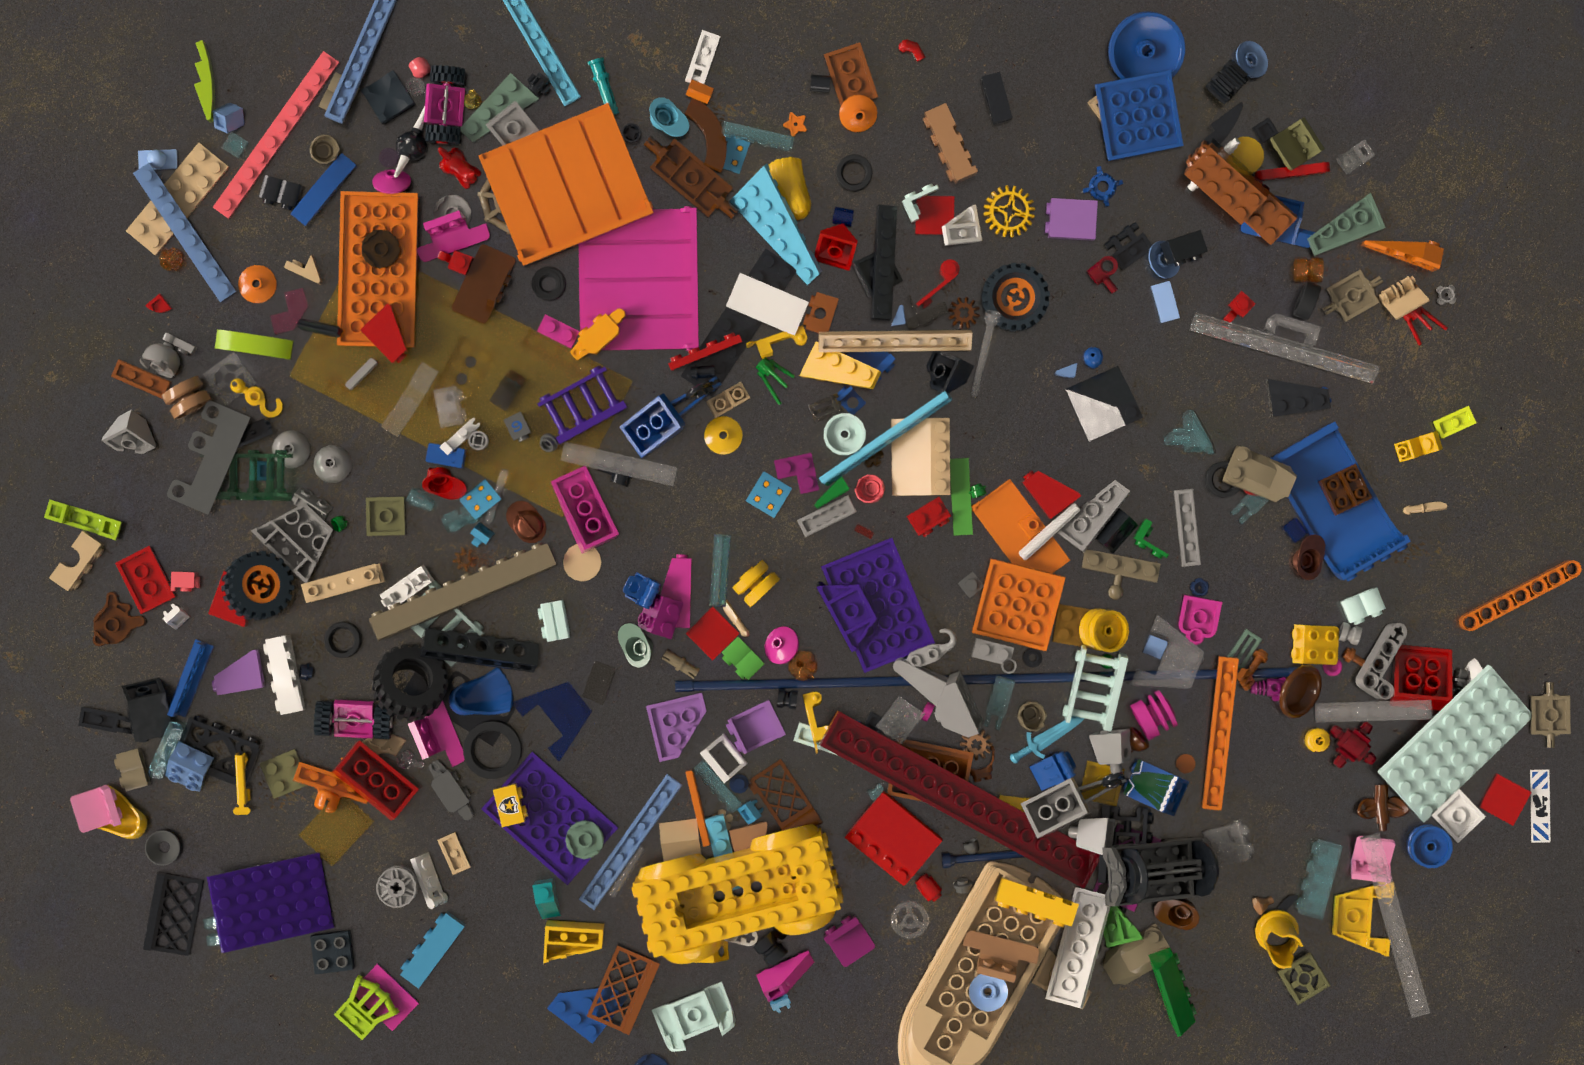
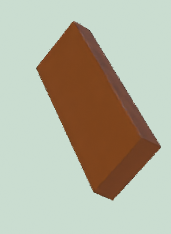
[111,359,172,399]

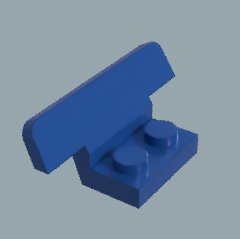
[1241,195,1316,248]

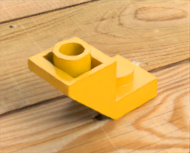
[1394,431,1443,462]

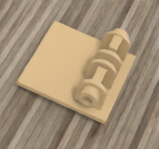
[1379,276,1430,320]

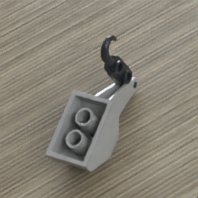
[1021,772,1127,838]

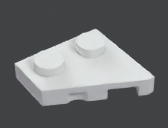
[942,205,982,246]

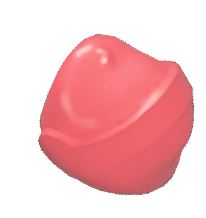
[409,57,431,78]

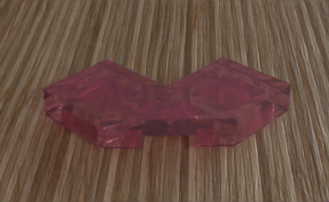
[270,288,308,335]

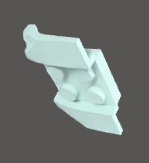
[652,981,736,1052]

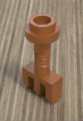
[1342,647,1379,678]
[1236,649,1268,691]

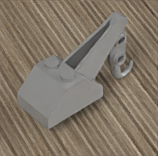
[893,628,983,738]

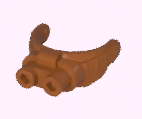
[970,746,995,782]

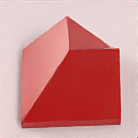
[814,223,858,271]

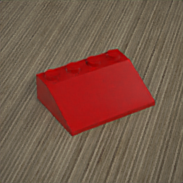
[845,791,943,886]

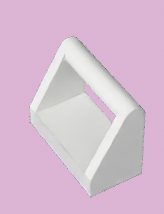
[700,734,748,783]

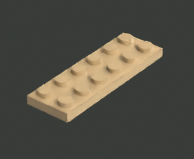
[126,143,229,256]

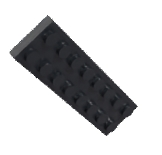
[681,249,797,398]

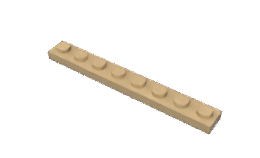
[818,330,973,352]

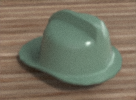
[618,623,653,668]

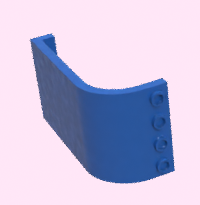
[1271,422,1411,582]

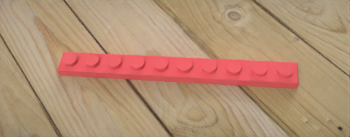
[213,51,340,219]

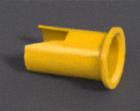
[1255,910,1303,969]

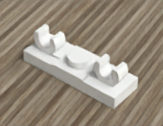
[380,565,434,610]

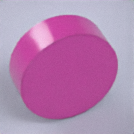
[1322,659,1342,676]
[920,702,935,722]

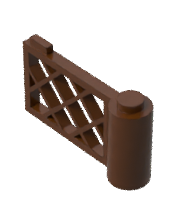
[748,759,823,831]

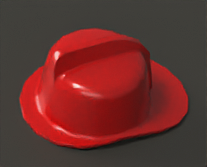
[422,467,467,500]

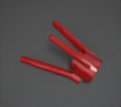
[1403,306,1448,346]

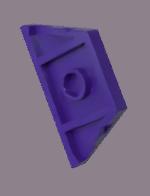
[817,584,877,652]

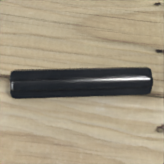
[297,318,343,338]

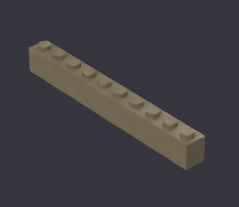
[369,542,556,642]

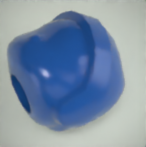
[1084,347,1103,369]

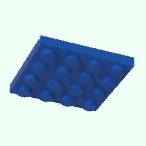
[1095,70,1184,161]

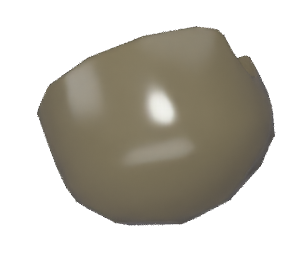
[310,134,340,164]
[1018,701,1047,731]

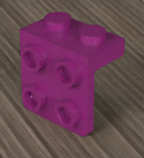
[638,594,683,639]
[823,915,875,967]

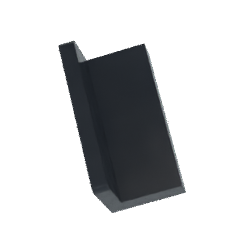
[1096,508,1138,553]

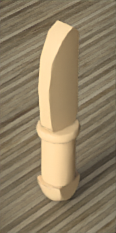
[1403,502,1448,515]
[722,600,750,638]

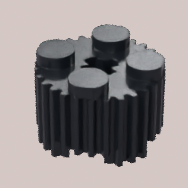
[1205,59,1251,105]

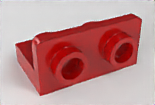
[906,497,952,537]

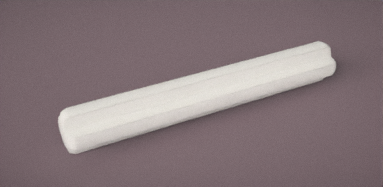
[1019,502,1080,560]

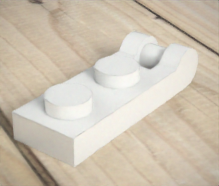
[685,30,721,84]
[410,852,448,909]

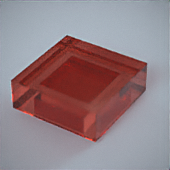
[854,524,874,539]

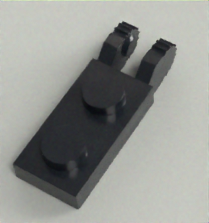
[78,707,132,734]

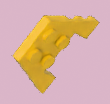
[1332,881,1394,956]

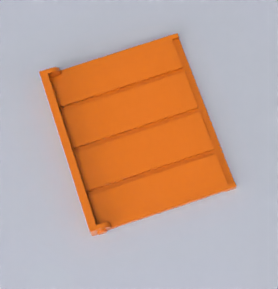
[478,103,654,266]

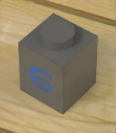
[504,411,532,443]

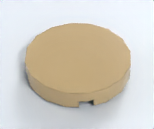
[563,544,602,581]

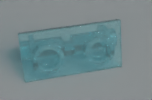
[441,506,483,533]

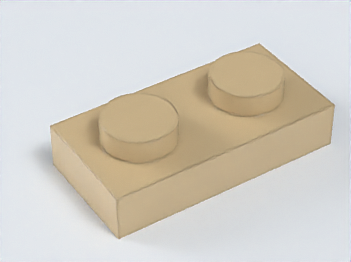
[437,832,471,875]

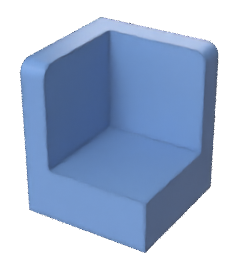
[212,103,244,133]

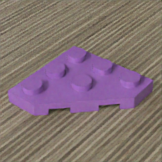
[646,692,707,762]

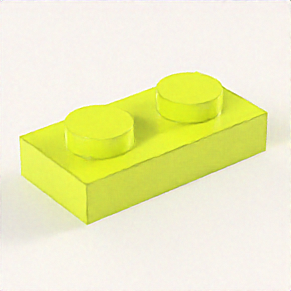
[1433,406,1476,439]

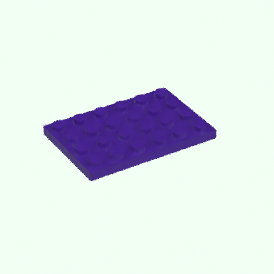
[821,538,935,673]
[481,751,619,885]
[207,853,334,953]

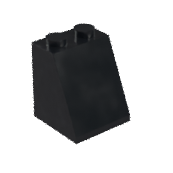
[121,678,173,742]

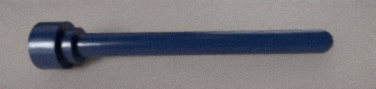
[941,851,1024,869]

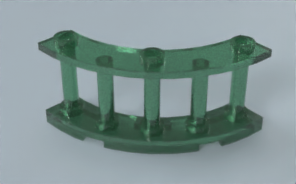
[200,450,293,501]

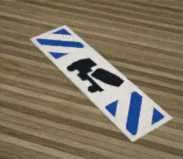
[1530,770,1551,843]

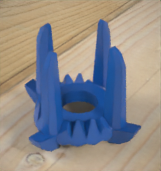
[1083,166,1123,207]

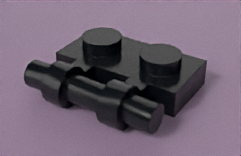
[1104,222,1152,271]

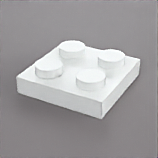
[1431,789,1486,843]

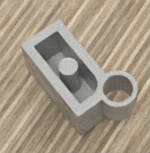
[971,638,1017,674]

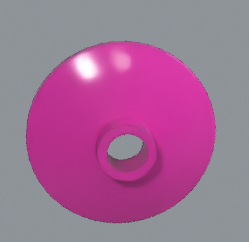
[372,169,411,194]
[765,627,799,664]

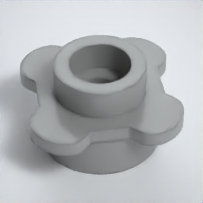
[1436,285,1456,305]

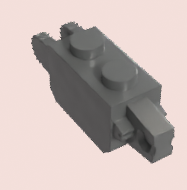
[428,760,474,821]

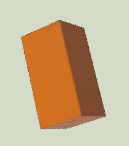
[686,79,714,104]

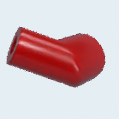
[898,39,926,62]

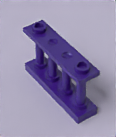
[537,365,628,445]

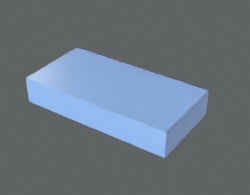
[1151,281,1180,323]

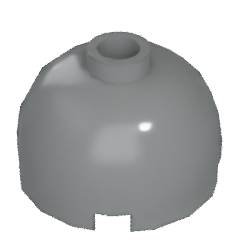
[140,342,180,378]
[272,430,311,468]
[313,445,352,483]

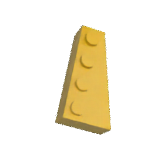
[995,878,1079,927]

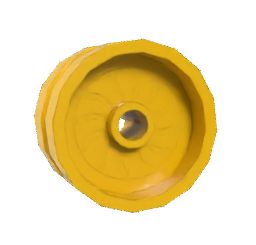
[732,559,780,607]
[1079,608,1129,653]

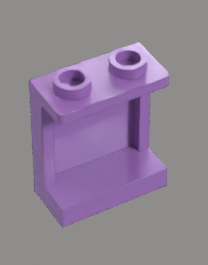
[726,700,786,755]

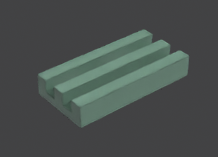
[1228,629,1262,669]

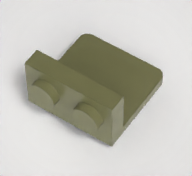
[1270,117,1325,170]

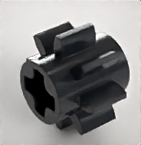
[527,72,550,96]

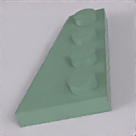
[460,73,539,143]
[1307,193,1386,256]

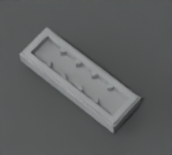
[797,495,857,537]

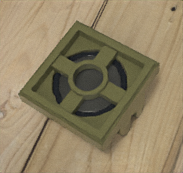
[1277,952,1331,1005]

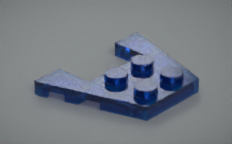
[513,681,592,762]

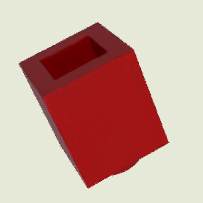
[437,250,474,276]

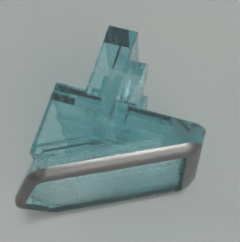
[1164,410,1216,454]

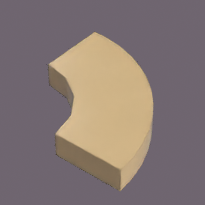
[362,734,407,756]

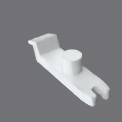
[440,418,480,455]

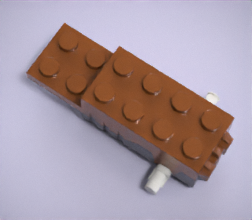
[1184,138,1298,245]

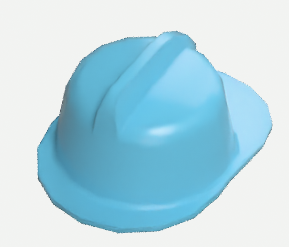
[649,98,689,137]

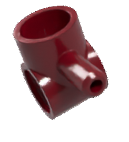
[1087,256,1118,294]

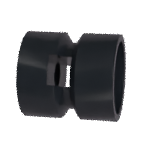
[752,931,788,967]

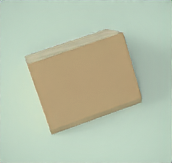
[659,819,702,861]

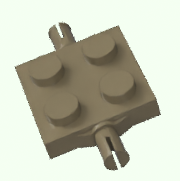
[1322,269,1383,322]
[1530,682,1571,748]

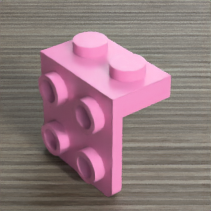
[70,785,123,833]
[1351,836,1395,883]

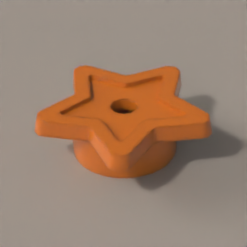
[783,112,807,137]

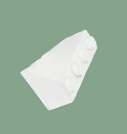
[263,635,306,715]

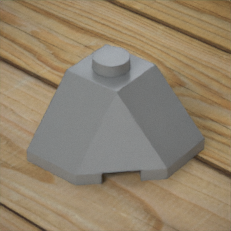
[102,410,156,454]

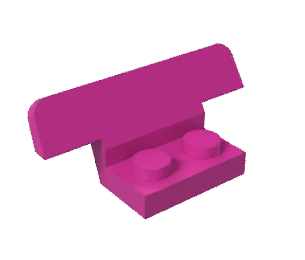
[417,210,490,262]
[408,700,465,767]

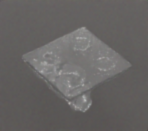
[876,696,925,744]

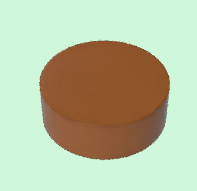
[1176,754,1195,773]

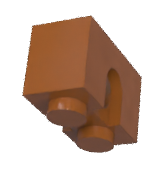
[803,292,839,334]

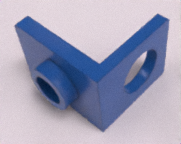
[837,386,866,415]

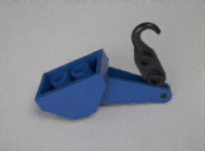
[620,376,722,458]

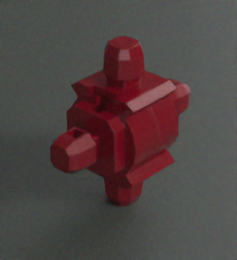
[1329,722,1377,768]

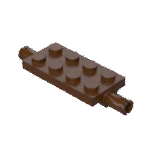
[644,136,739,219]

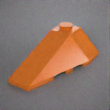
[1361,240,1444,272]

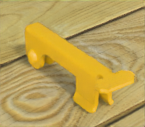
[746,325,807,359]
[803,692,829,754]
[233,753,251,815]

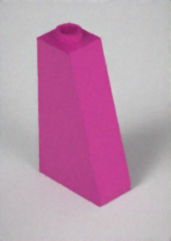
[661,554,692,628]

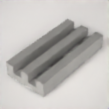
[345,358,379,390]

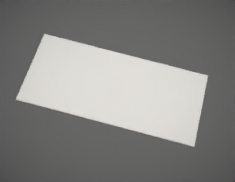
[726,273,809,336]

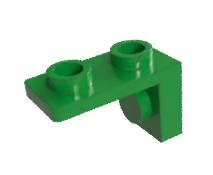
[1133,519,1169,559]

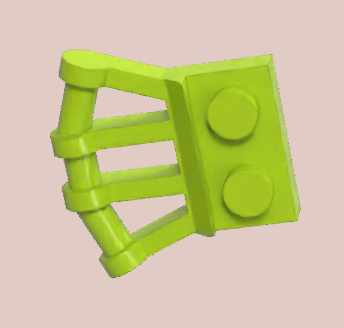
[334,975,400,1040]

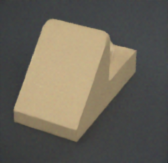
[284,255,323,285]

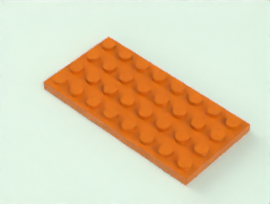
[337,191,419,348]

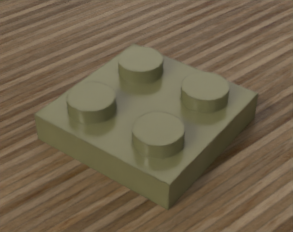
[366,497,406,536]
[259,749,307,799]

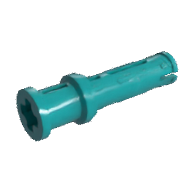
[587,57,619,115]

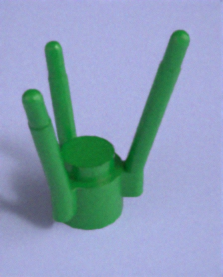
[756,357,795,405]

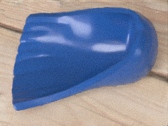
[449,667,513,715]

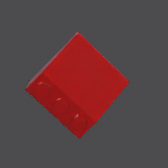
[1390,645,1452,710]

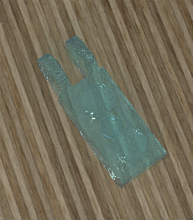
[1231,494,1269,524]
[984,675,1015,730]

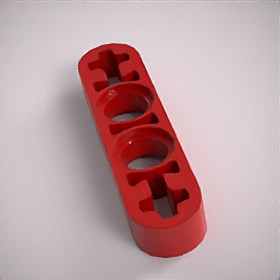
[1255,162,1331,181]

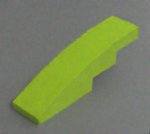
[194,40,215,122]

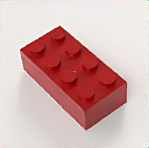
[332,740,419,821]

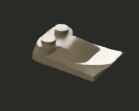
[1222,445,1297,503]
[1102,923,1173,985]

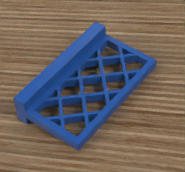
[167,639,214,718]

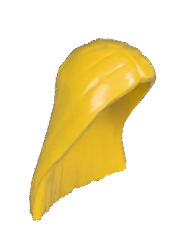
[768,157,811,221]
[97,785,147,839]

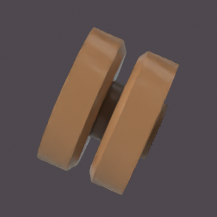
[161,376,212,420]

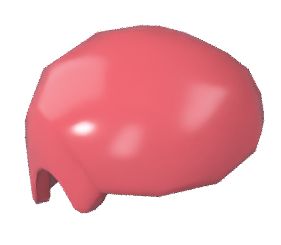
[855,474,885,504]

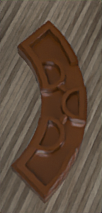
[684,98,727,173]

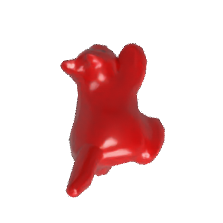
[438,147,481,189]

